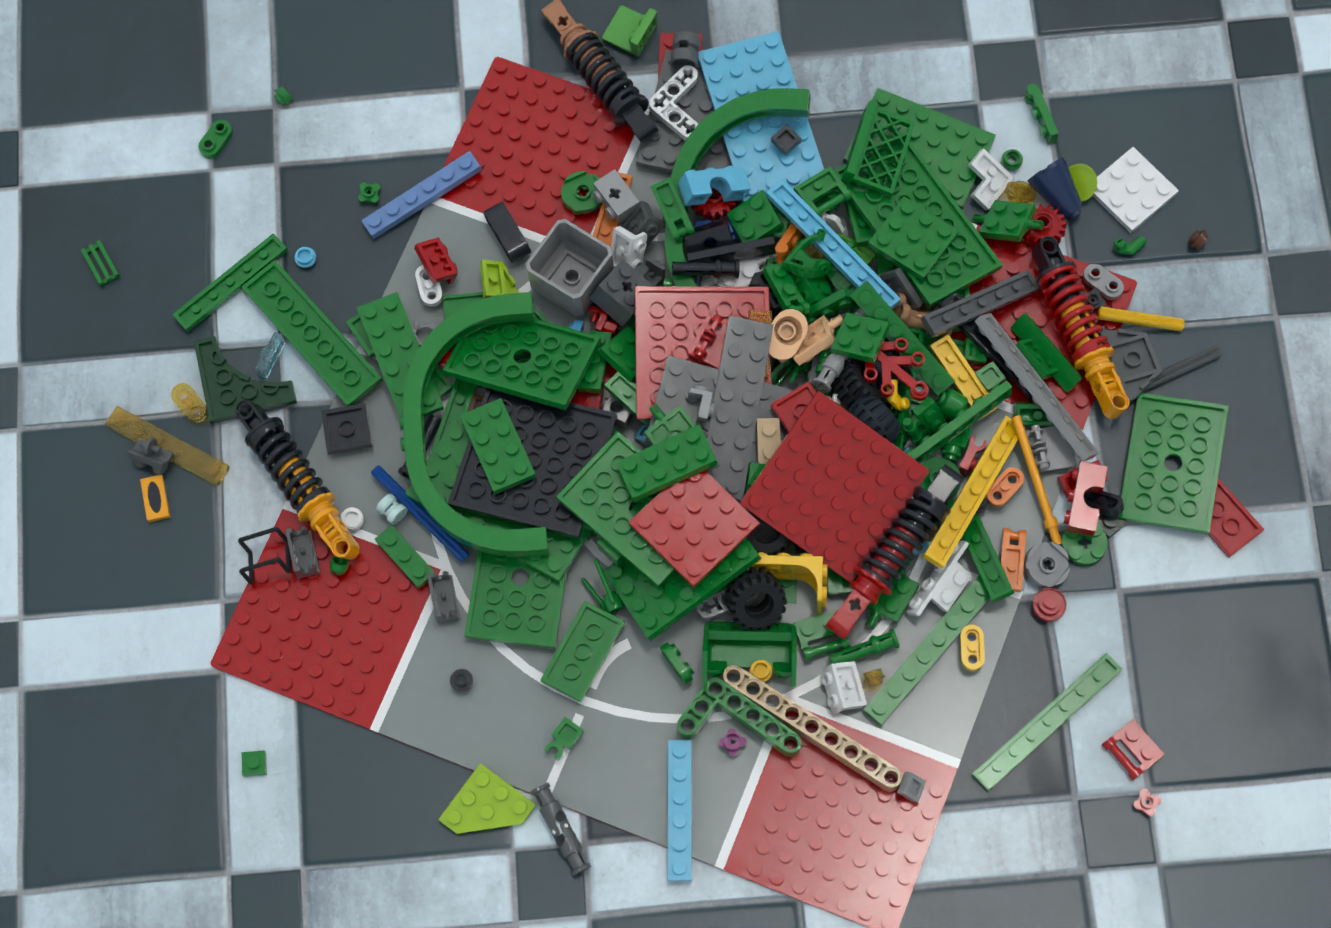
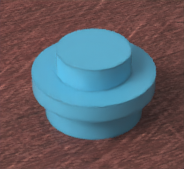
[294,247,316,268]

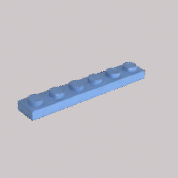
[361,151,482,239]

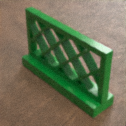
[841,100,915,197]

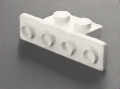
[906,540,972,616]

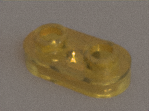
[171,383,208,423]

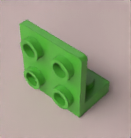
[602,5,658,57]

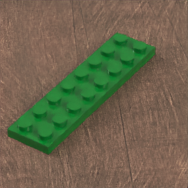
[241,260,383,406]

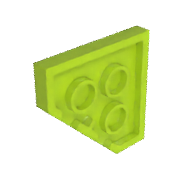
[438,763,536,834]

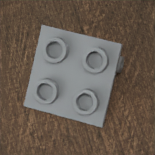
[1025,425,1077,473]

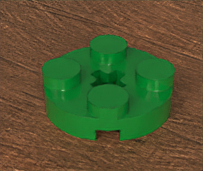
[561,171,602,215]
[1061,523,1108,566]

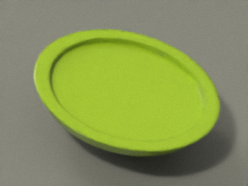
[1069,163,1097,202]

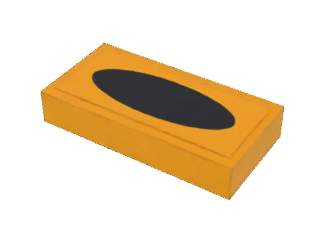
[140,475,171,523]

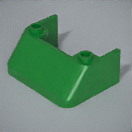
[702,621,797,687]

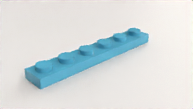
[668,740,692,882]

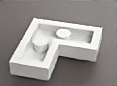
[968,149,1014,211]

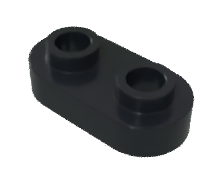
[1084,491,1124,517]

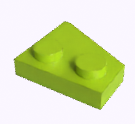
[479,259,519,299]

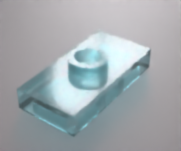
[255,332,285,380]

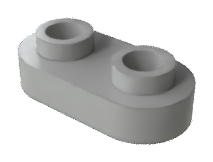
[1083,264,1124,300]

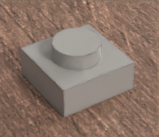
[897,771,926,803]

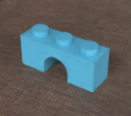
[677,166,751,206]

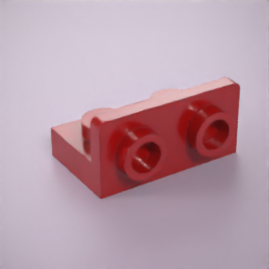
[414,237,458,284]

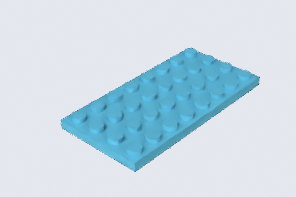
[698,31,824,202]

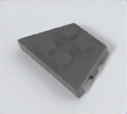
[1099,326,1162,404]

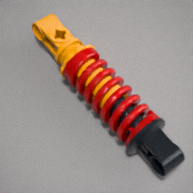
[1032,236,1129,419]

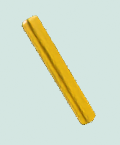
[1098,307,1185,331]

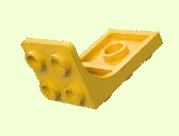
[749,552,827,614]

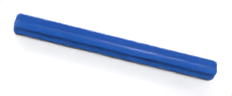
[371,465,470,563]

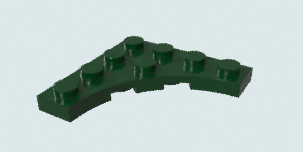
[194,336,297,424]

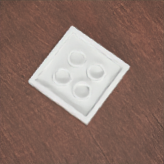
[1092,147,1179,233]

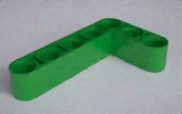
[677,678,801,757]

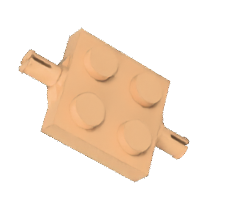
[779,314,843,366]

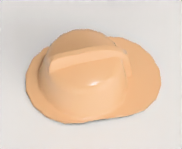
[769,309,808,360]

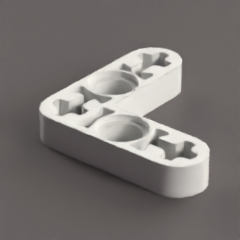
[649,65,698,141]

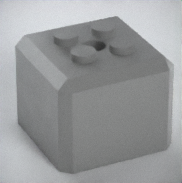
[526,219,614,316]

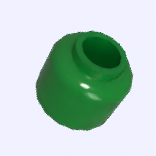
[936,389,970,421]

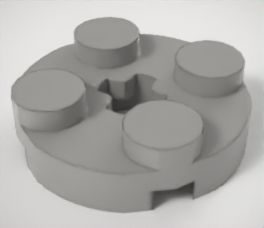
[1023,542,1070,588]

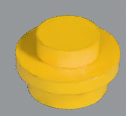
[750,660,773,683]

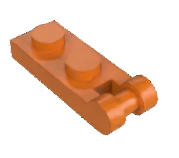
[775,223,804,264]
[1000,528,1026,592]

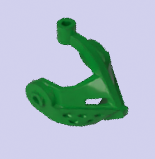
[782,229,832,278]

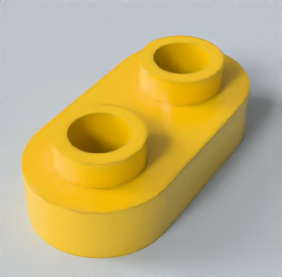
[960,624,985,672]

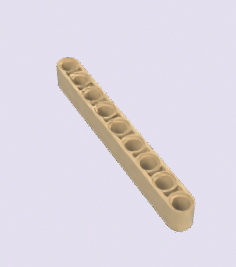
[723,665,902,792]

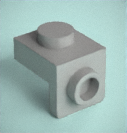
[688,386,714,422]

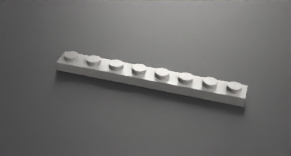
[975,313,1099,462]

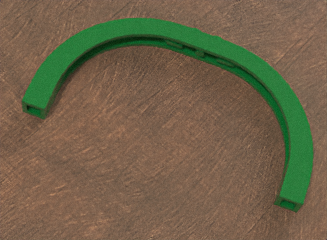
[662,88,811,324]
[399,292,549,557]

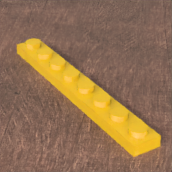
[922,416,1025,570]

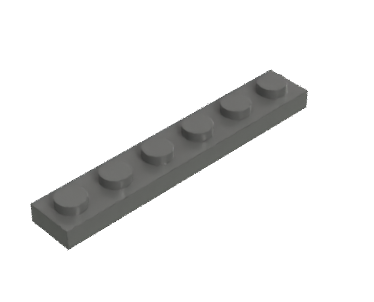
[921,270,1040,338]

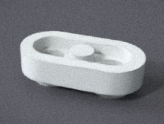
[415,265,443,307]

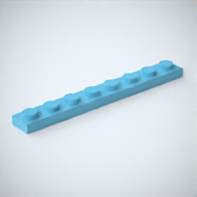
[766,179,901,309]

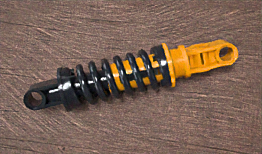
[235,400,360,560]

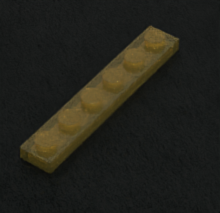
[105,406,230,486]

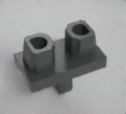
[127,437,174,475]

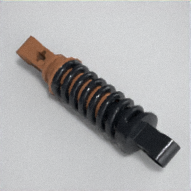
[541,0,659,143]

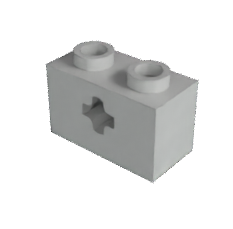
[593,170,640,224]

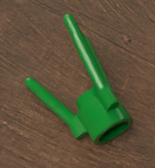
[775,360,812,386]
[581,559,624,614]

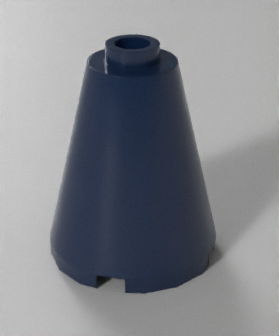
[1027,157,1083,220]

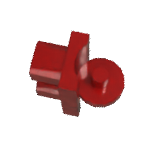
[587,305,619,337]

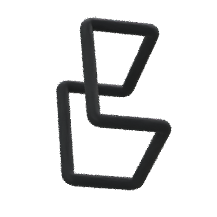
[238,527,291,585]

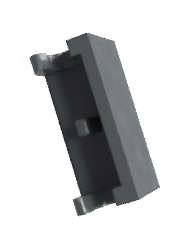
[285,526,320,579]
[427,571,460,624]

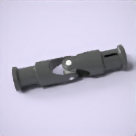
[531,783,591,876]

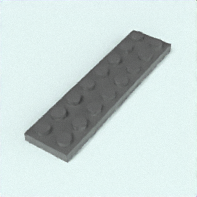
[705,316,774,501]

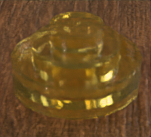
[1004,181,1037,204]

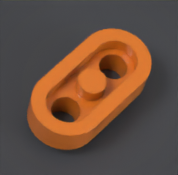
[986,467,1024,507]

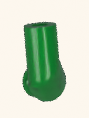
[1114,235,1147,255]

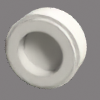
[341,507,364,531]

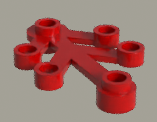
[864,337,929,401]

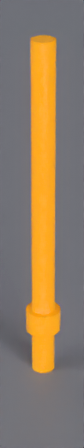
[1012,415,1062,545]

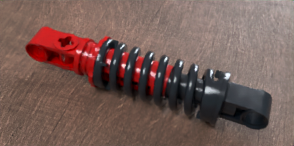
[825,464,964,640]

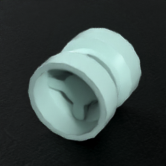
[376,494,408,525]

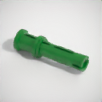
[829,628,900,664]

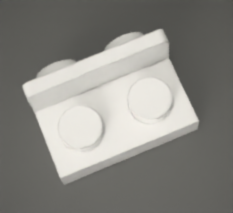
[611,226,647,270]
[821,661,867,715]

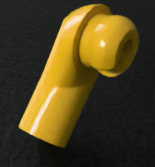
[886,380,910,411]

